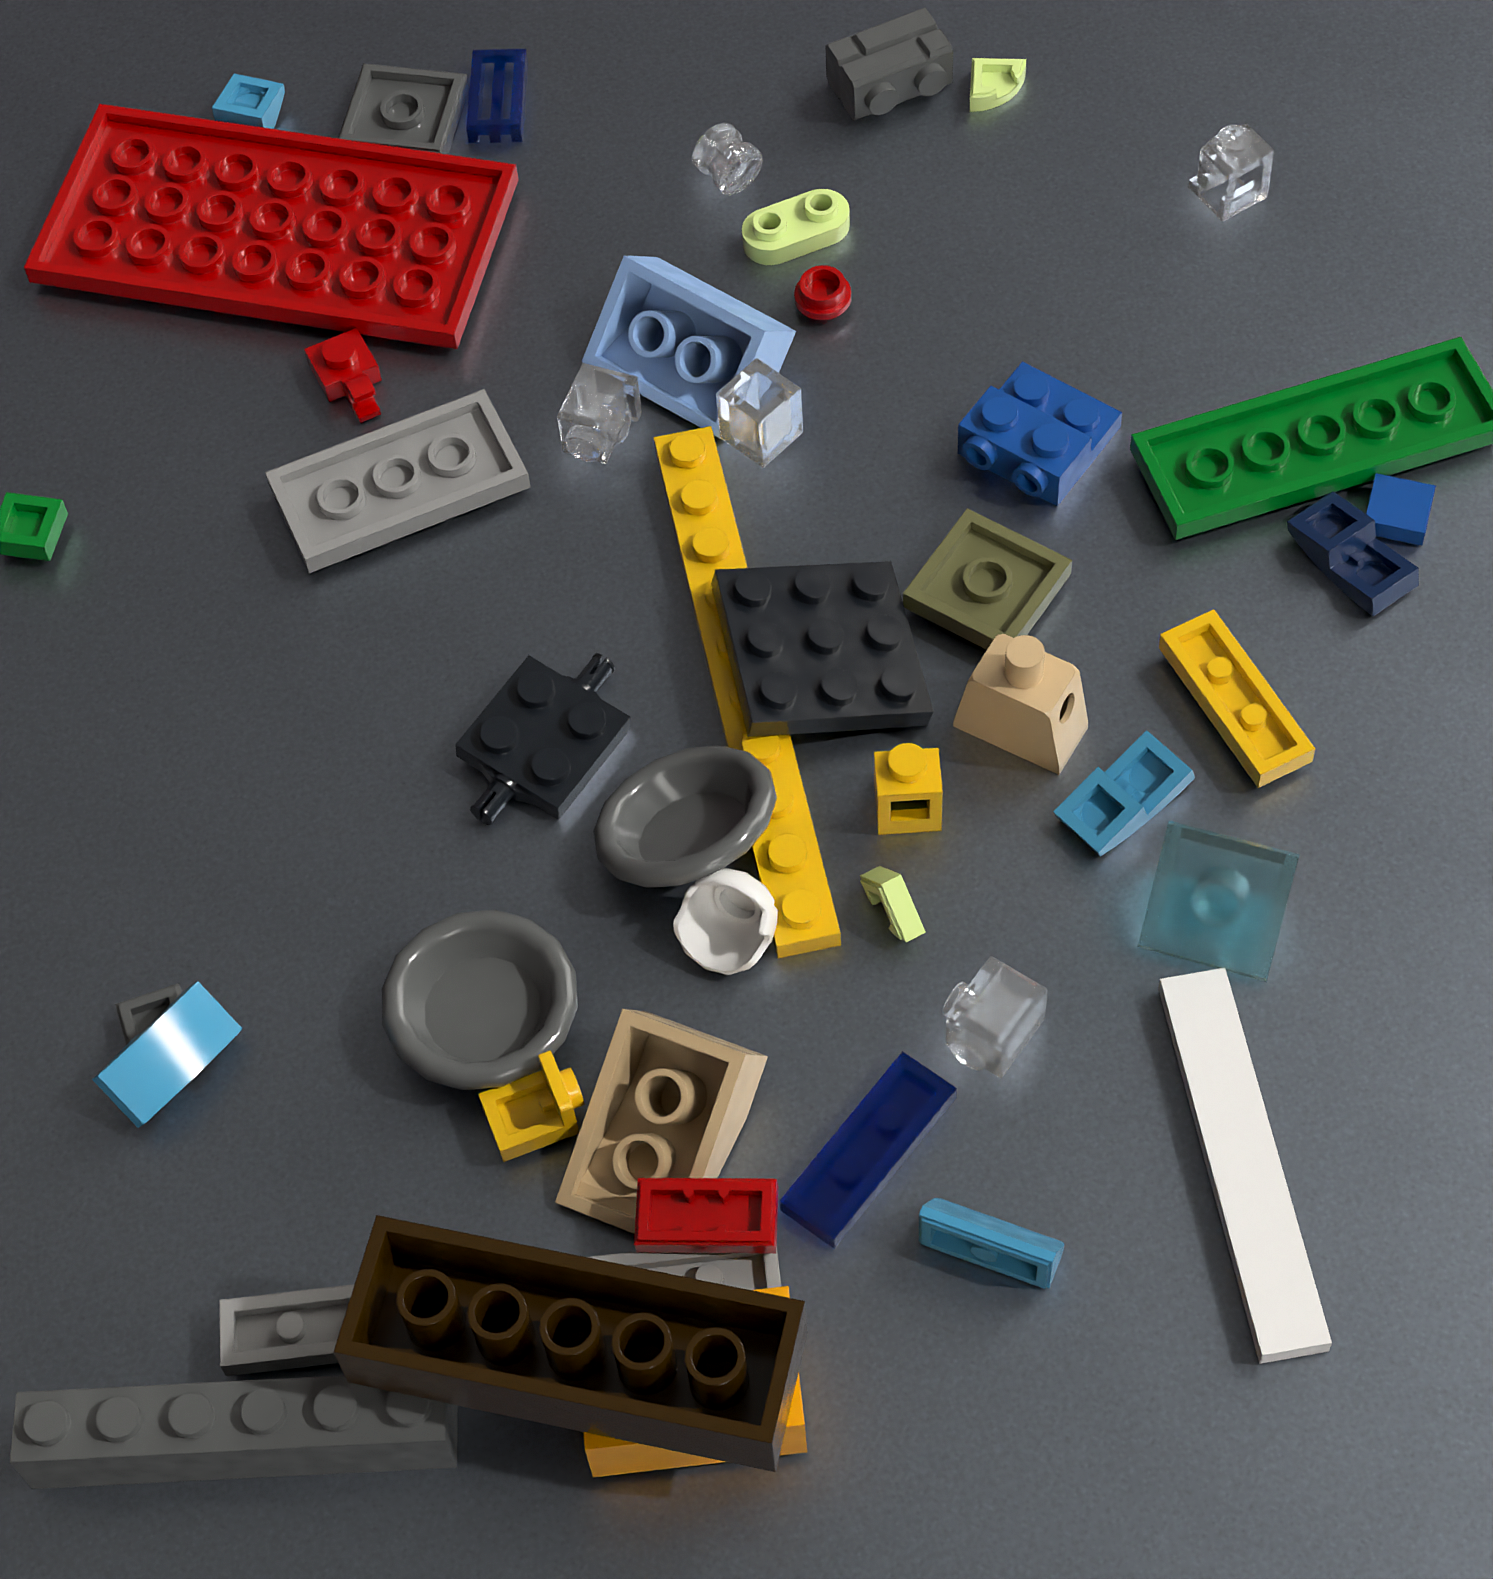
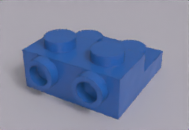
[958,361,1122,506]

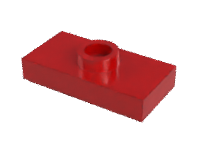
[634,1178,778,1254]

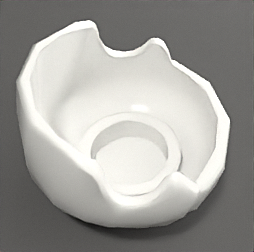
[673,868,778,975]

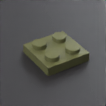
[903,508,1072,650]

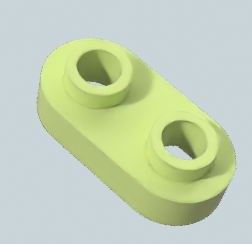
[742,189,850,265]

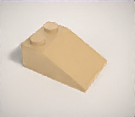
[555,1008,768,1234]

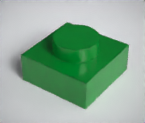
[0,492,68,561]

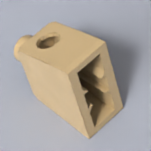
[953,634,1088,775]

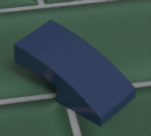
[1287,491,1419,616]

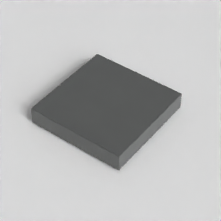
[338,63,470,154]

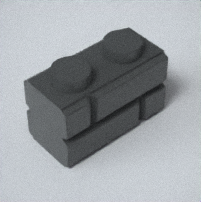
[825,8,953,121]

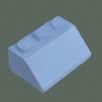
[582,256,796,439]

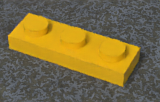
[1159,609,1315,788]

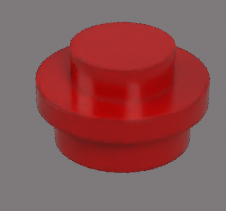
[794,265,851,320]

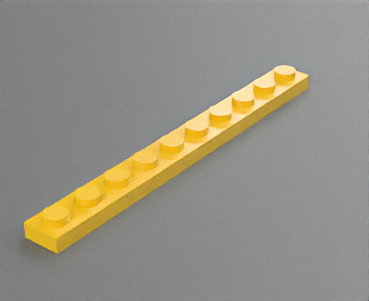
[654,426,841,959]

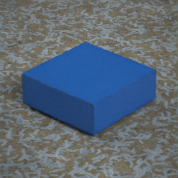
[1366,473,1436,546]

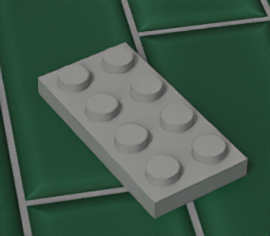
[265,389,531,573]

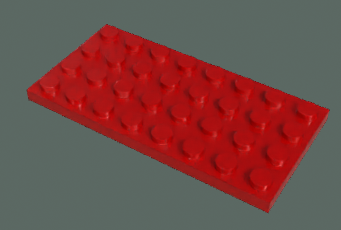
[24,104,519,349]

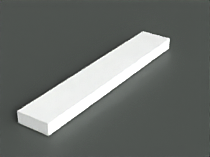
[1158,968,1332,1364]

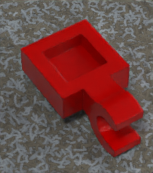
[304,328,382,423]

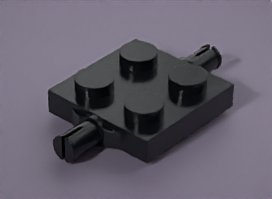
[455,653,631,825]

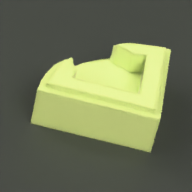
[969,58,1026,112]
[860,866,926,943]

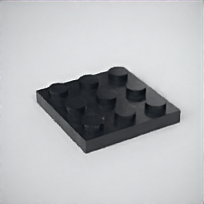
[711,561,934,737]

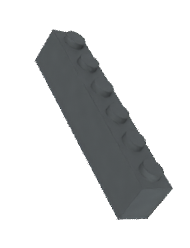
[9,1375,458,1489]

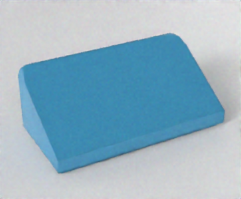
[919,1198,1064,1289]

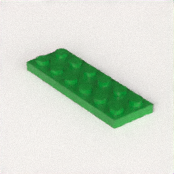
[1130,337,1493,540]

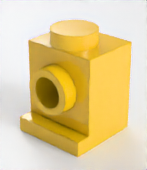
[874,743,943,835]

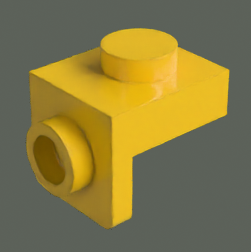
[478,1050,585,1162]

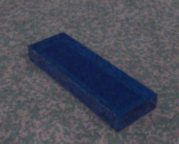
[779,1051,957,1249]

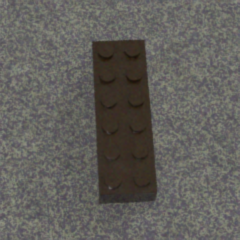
[334,1215,808,1472]

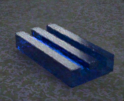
[466,49,528,143]

